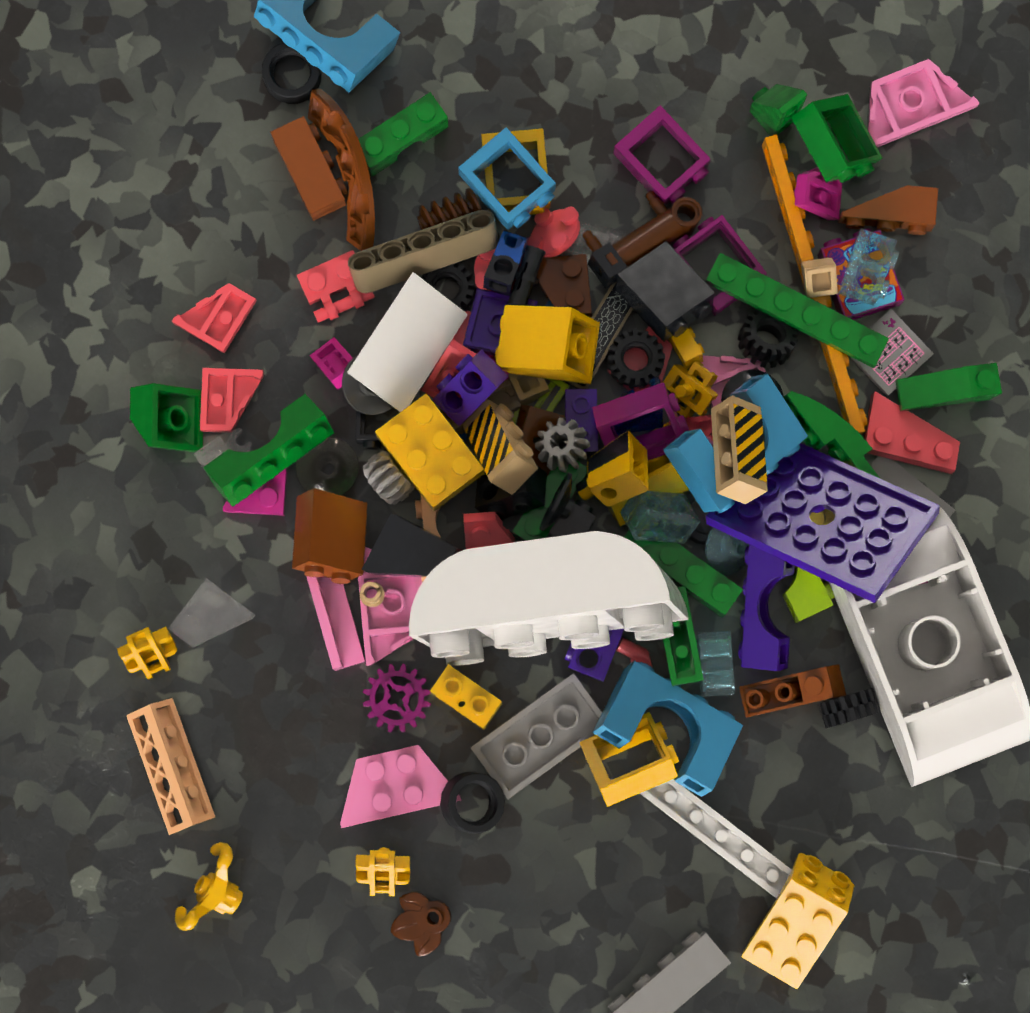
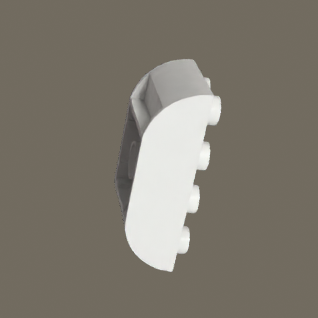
[829,507,1030,787]
[409,531,689,666]

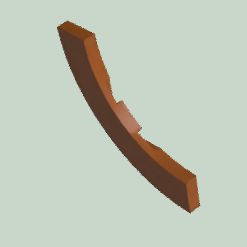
[308,89,375,251]

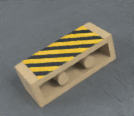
[711,395,768,504]
[462,399,538,495]

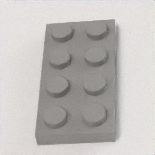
[471,673,602,800]

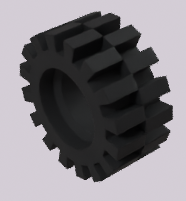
[421,263,475,311]
[738,309,799,368]
[607,329,665,389]
[818,688,881,728]

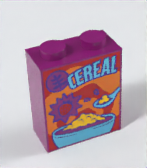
[817,228,905,320]

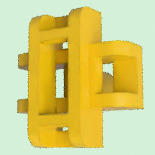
[662,361,718,418]
[117,626,177,680]
[355,847,410,896]

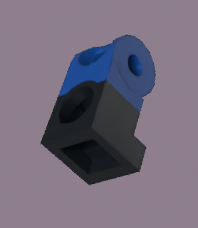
[483,230,528,296]

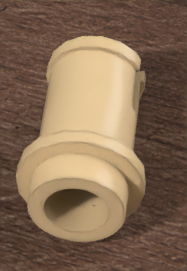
[359,582,385,607]

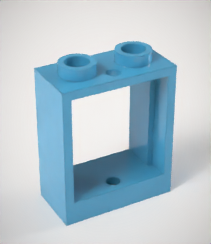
[458,127,556,230]

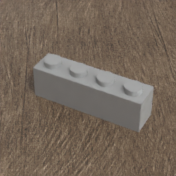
[607,931,731,1013]

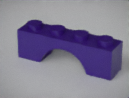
[738,544,795,671]

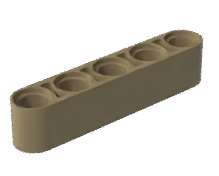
[348,210,500,293]

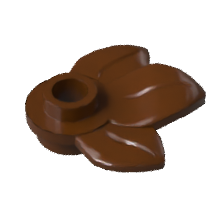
[391,892,451,956]

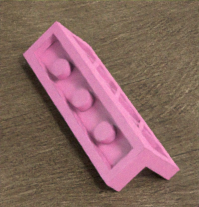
[306,576,366,671]

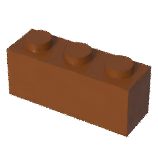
[270,116,348,221]

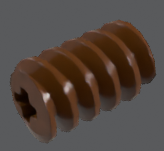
[417,188,482,230]

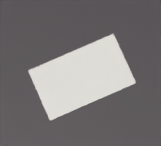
[347,272,468,412]

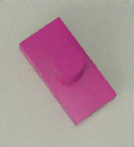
[309,337,353,390]

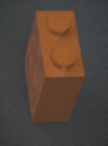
[292,488,367,584]

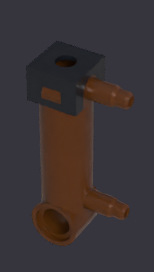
[582,191,702,289]

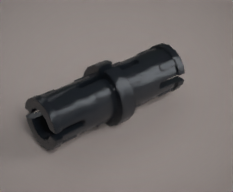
[506,245,546,306]

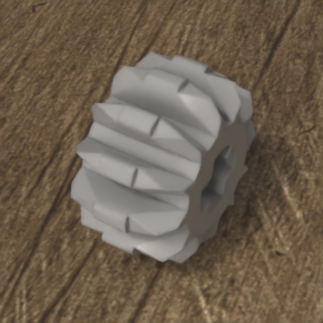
[535,417,590,473]
[363,450,414,505]

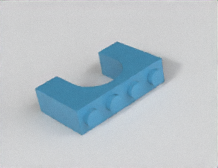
[254,0,400,92]
[663,374,808,513]
[592,661,743,797]

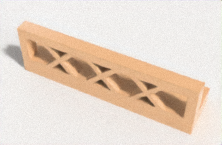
[126,698,215,835]

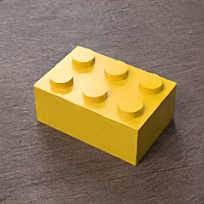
[375,393,485,511]

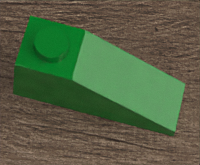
[750,84,807,136]
[895,363,1002,411]
[663,586,704,687]

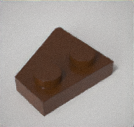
[536,254,592,317]

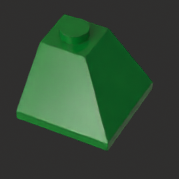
[130,383,203,453]

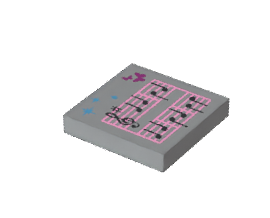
[849,309,934,397]

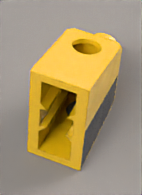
[576,430,649,507]

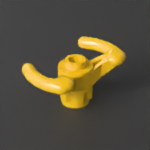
[175,842,243,931]

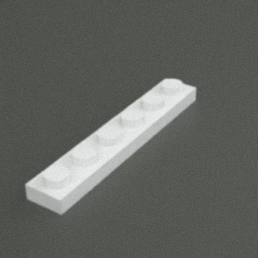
[639,779,792,899]

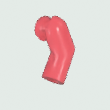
[616,637,653,668]

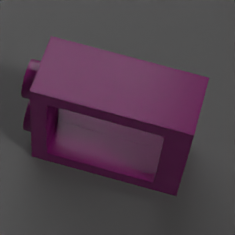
[613,105,711,205]
[672,215,767,316]
[592,382,689,461]

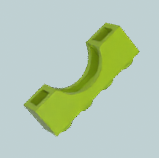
[782,566,835,623]

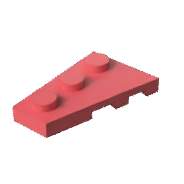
[864,391,960,474]

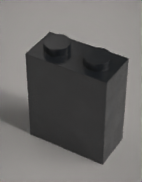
[616,242,715,342]

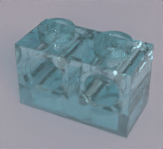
[838,229,899,306]
[620,491,701,543]
[696,631,735,698]

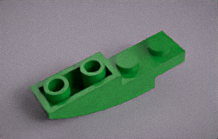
[783,391,880,478]

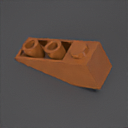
[838,185,938,235]
[739,664,846,718]

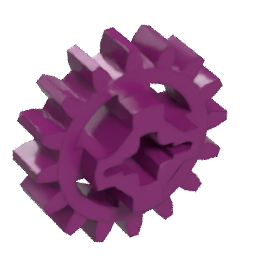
[363,664,431,733]

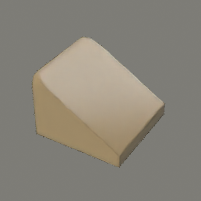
[801,258,838,298]

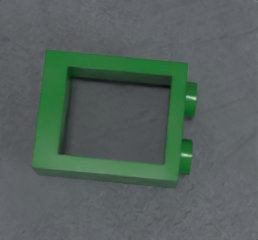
[791,94,883,183]

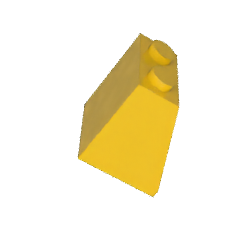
[495,305,600,384]

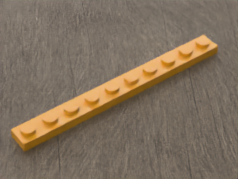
[762,134,868,435]

